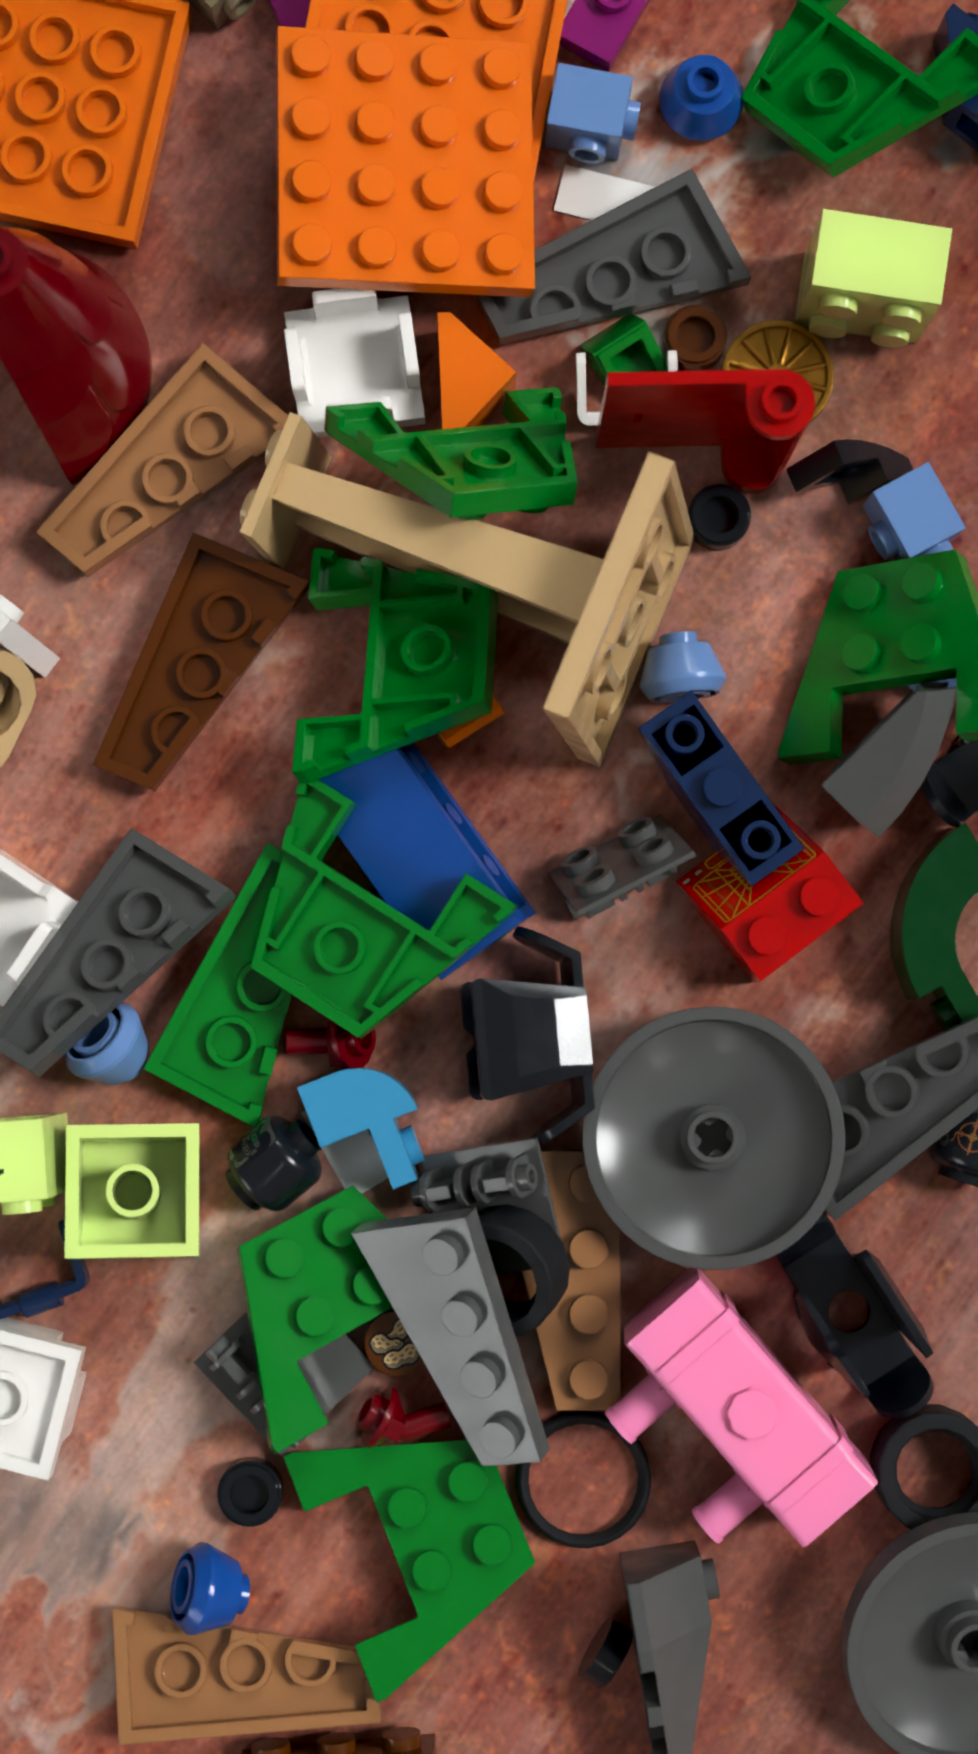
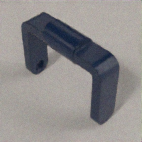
[0,1219,90,1319]

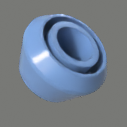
[640,631,727,703]
[65,1002,149,1086]

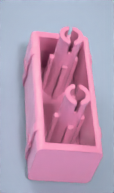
[605,1267,878,1547]

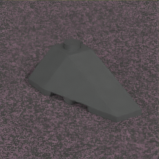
[619,1540,720,1754]

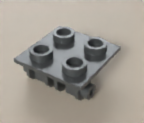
[548,815,696,919]
[411,1137,561,1274]
[194,1312,375,1456]

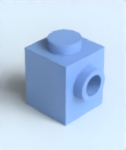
[545,62,641,163]
[862,461,966,561]

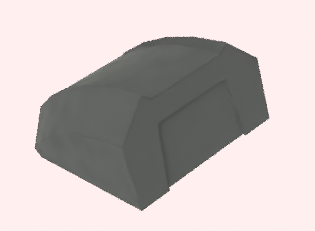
[821,680,957,837]

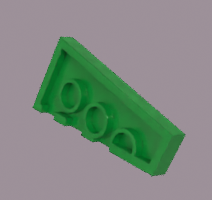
[143,843,292,1127]

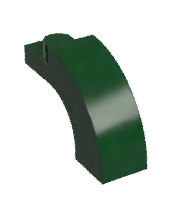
[890,823,978,1031]

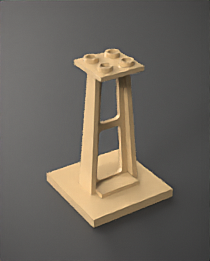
[239,412,694,767]

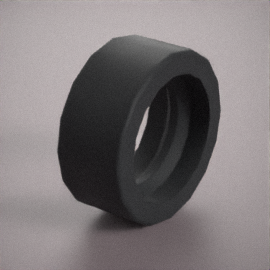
[478,1204,570,1337]
[870,1404,978,1529]

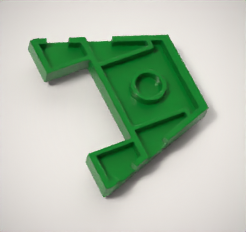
[741,0,978,178]
[324,387,578,520]
[292,548,498,783]
[778,549,978,765]
[251,779,518,1038]
[237,1186,393,1454]
[283,1440,535,1703]

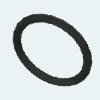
[515,1411,651,1549]

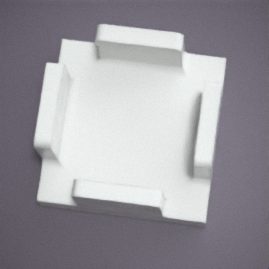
[284,289,426,439]
[0,849,79,1007]
[0,1317,87,1480]

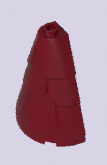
[0,227,152,486]

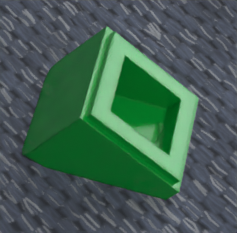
[580,314,667,386]

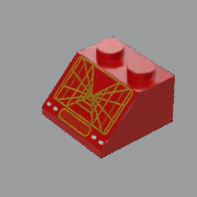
[675,806,864,983]

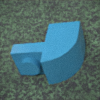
[297,1067,425,1189]

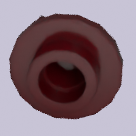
[283,1019,376,1069]
[356,1386,451,1448]

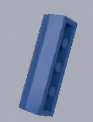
[319,743,536,980]

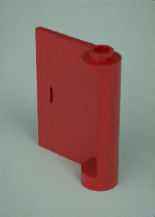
[596,369,815,494]

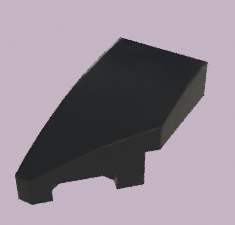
[786,439,913,505]

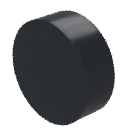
[688,484,751,551]
[217,1457,284,1527]
[578,1617,633,1688]

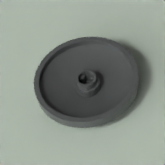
[583,1007,845,1270]
[841,1512,978,1754]

